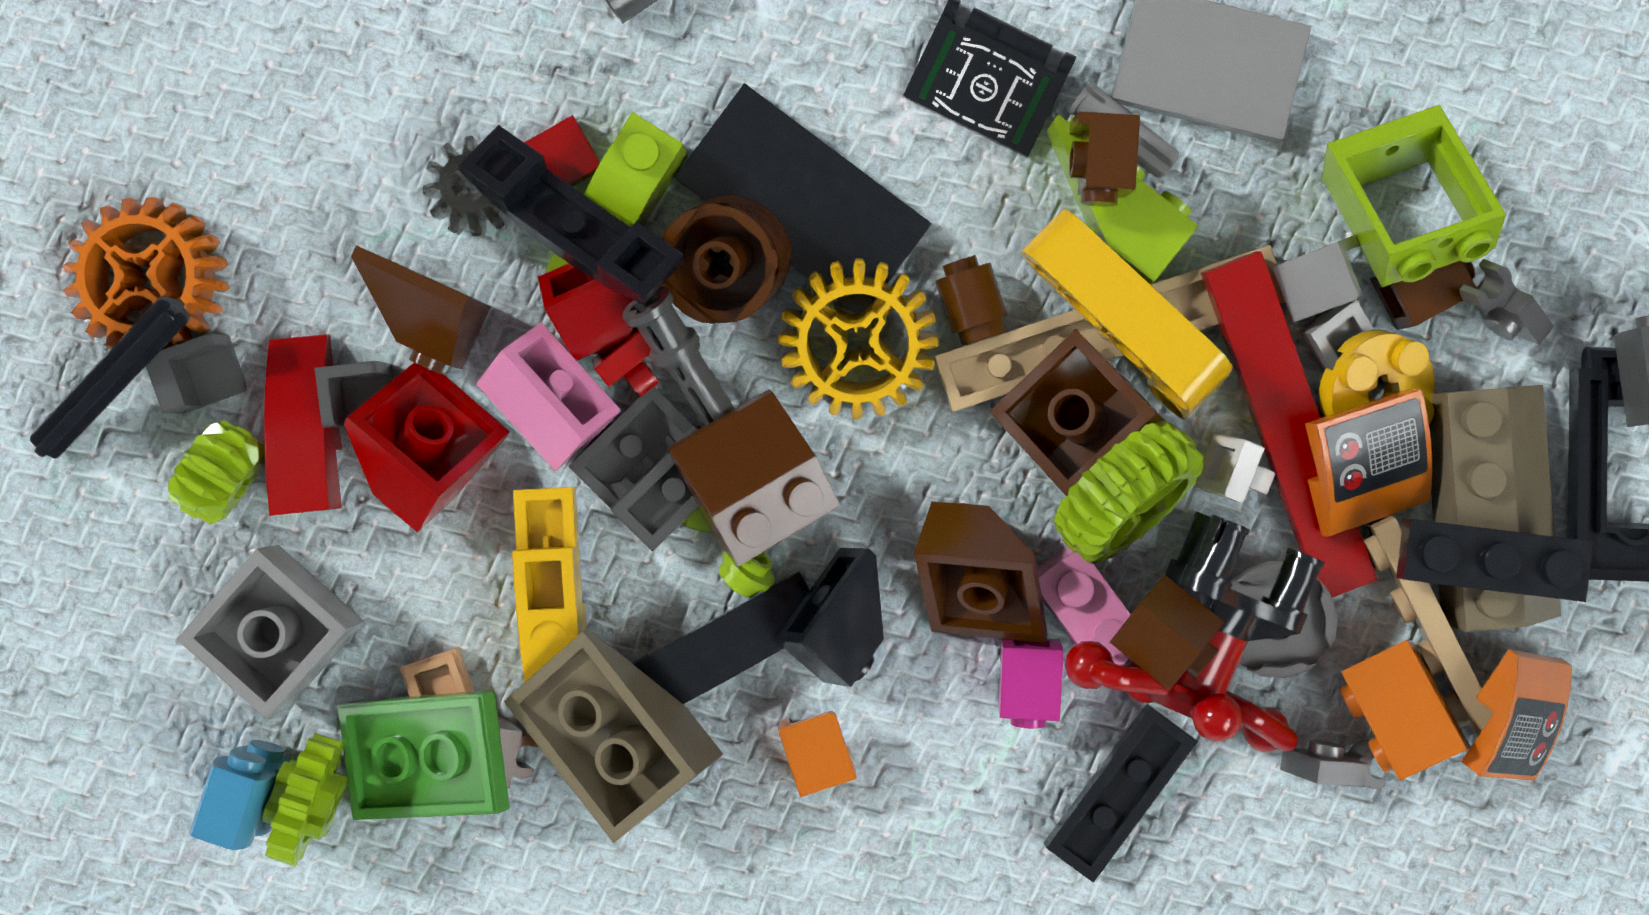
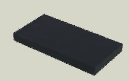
[675,83,932,314]

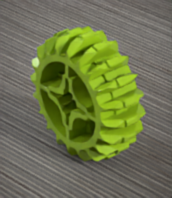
[1054,420,1204,563]

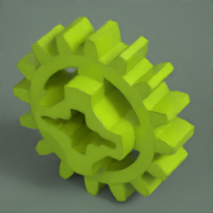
[262,733,348,867]

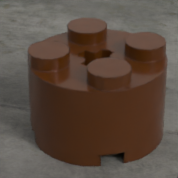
[662,194,793,324]

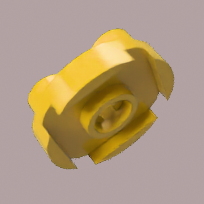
[1319,330,1435,424]

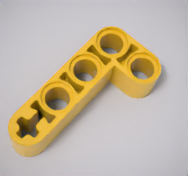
[1021,209,1233,420]

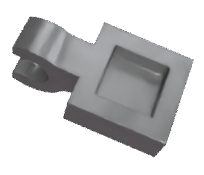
[1460,259,1554,345]
[1280,740,1386,789]

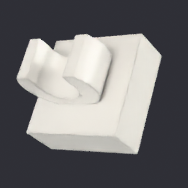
[1193,433,1275,503]

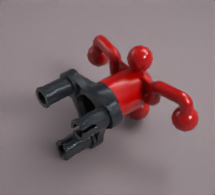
[1065,511,1325,753]

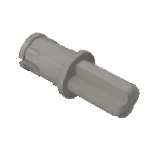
[1068,81,1179,178]

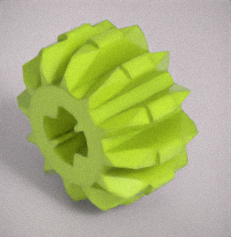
[168,420,265,525]

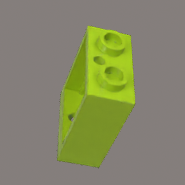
[1322,104,1506,287]

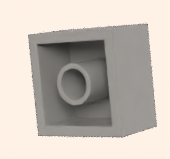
[176,545,365,719]

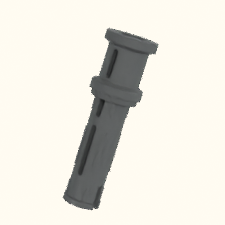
[622,286,735,426]

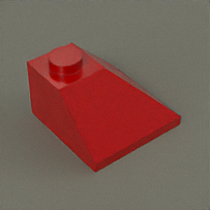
[344,363,510,533]

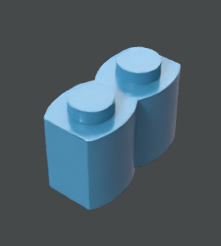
[189,740,292,850]

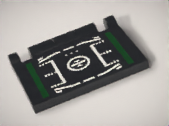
[902,0,1077,158]

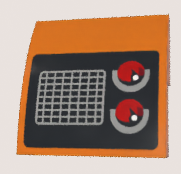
[1305,389,1432,537]
[1461,649,1572,781]

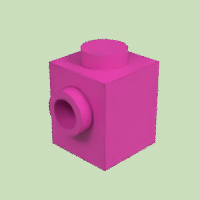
[998,638,1064,729]

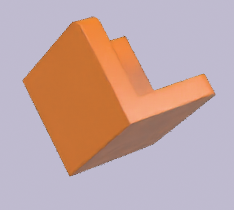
[778,711,857,797]

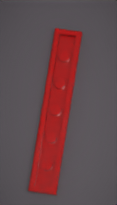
[1201,251,1377,598]

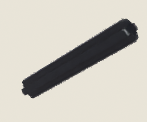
[30,295,190,459]

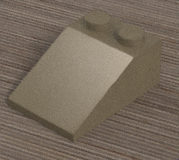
[504,628,723,843]

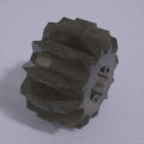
[423,136,508,239]

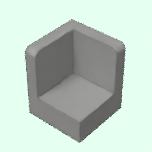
[1272,235,1362,322]

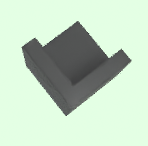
[146,333,247,414]
[315,361,394,428]

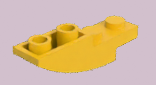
[512,487,587,682]

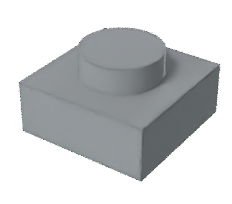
[1300,299,1374,372]

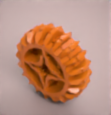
[61,197,230,350]

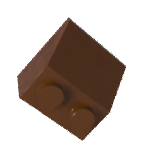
[989,329,1165,496]
[667,389,841,566]

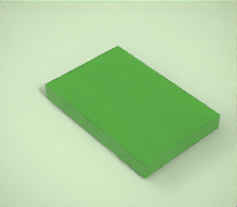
[337,690,510,820]

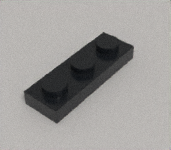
[1396,518,1594,602]
[1044,704,1198,883]

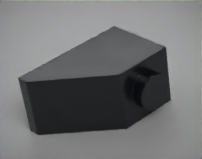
[775,548,884,687]

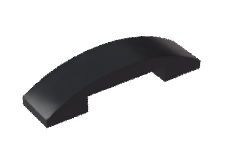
[458,125,685,304]
[632,571,810,704]

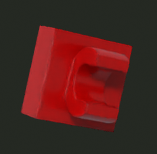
[592,327,659,397]

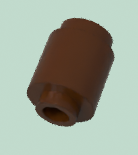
[935,255,1008,346]

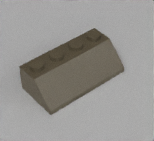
[1429,385,1561,632]

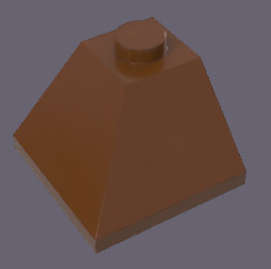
[351,245,491,374]
[914,501,1048,643]

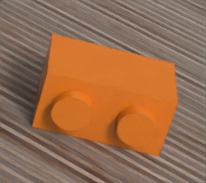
[1339,640,1471,781]

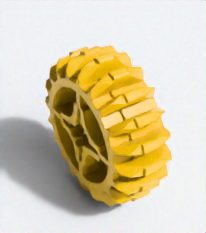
[778,258,939,419]

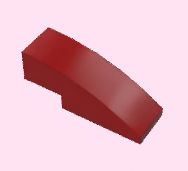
[264,334,342,516]

